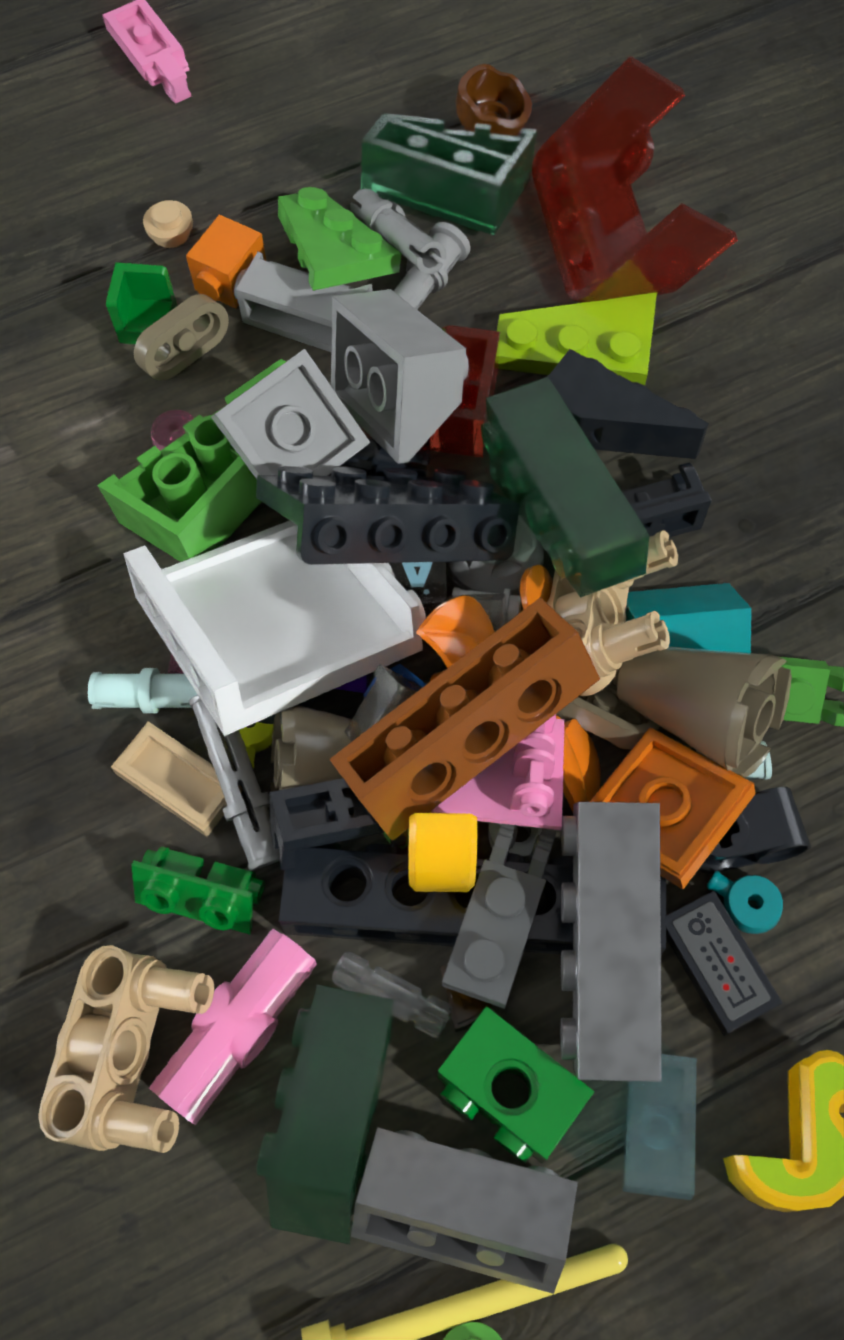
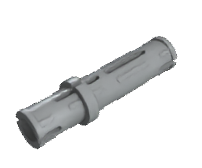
[350,189,447,274]
[189,695,280,871]

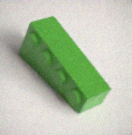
[97,359,286,562]

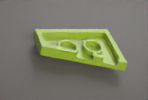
[492,292,657,386]

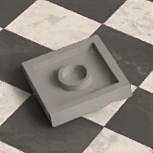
[211,349,370,479]

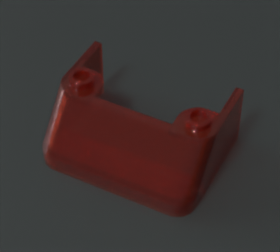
[532,56,738,303]

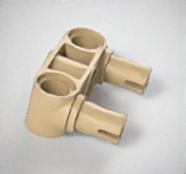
[547,530,678,696]
[38,945,214,1153]

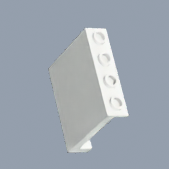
[123,521,426,736]

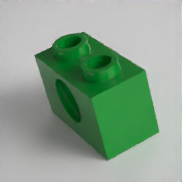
[438,1006,595,1164]

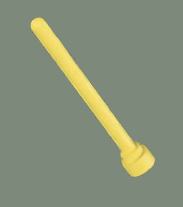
[301,1244,628,1340]

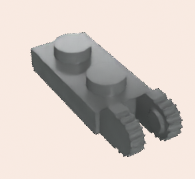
[442,824,557,1009]

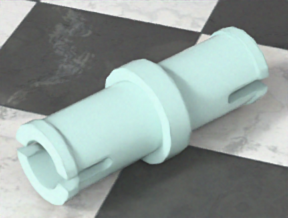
[88,668,198,713]

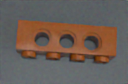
[329,597,600,841]

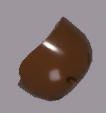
[456,64,532,143]

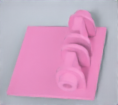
[431,714,564,830]

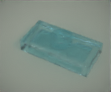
[623,1054,697,1200]

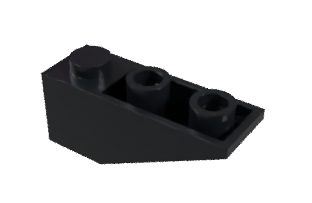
[532,349,709,459]

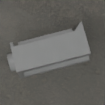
[234,252,373,352]

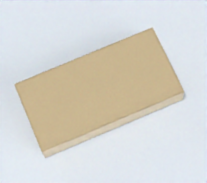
[111,722,243,837]

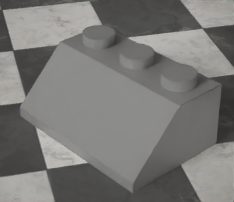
[331,289,469,464]

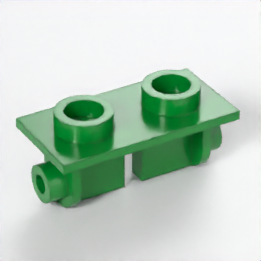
[131,846,265,935]

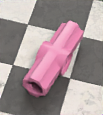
[149,929,317,1125]

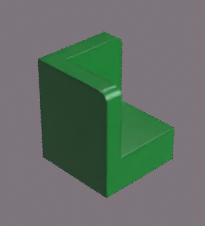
[106,262,177,344]

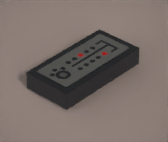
[666,891,783,1036]

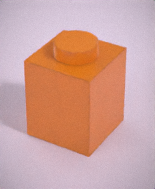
[186,214,267,309]

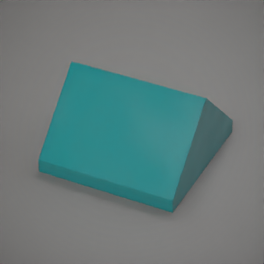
[625,583,752,653]

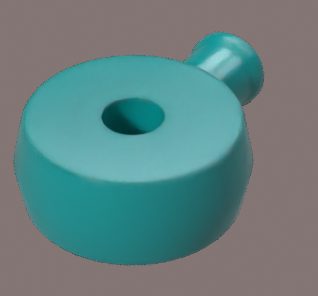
[706,871,783,934]

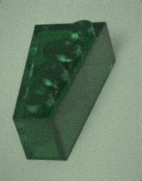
[481,377,649,598]

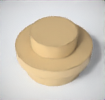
[143,200,193,248]

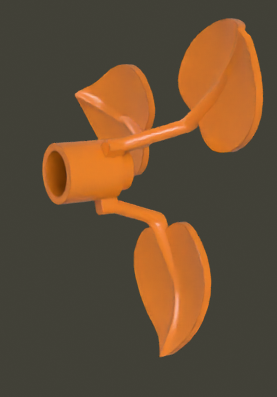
[416,564,601,812]

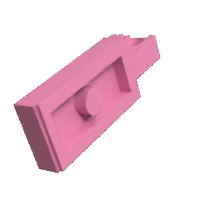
[103,0,192,104]

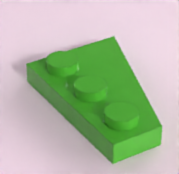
[278,187,401,291]

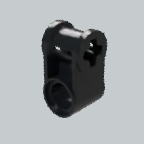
[698,787,811,874]

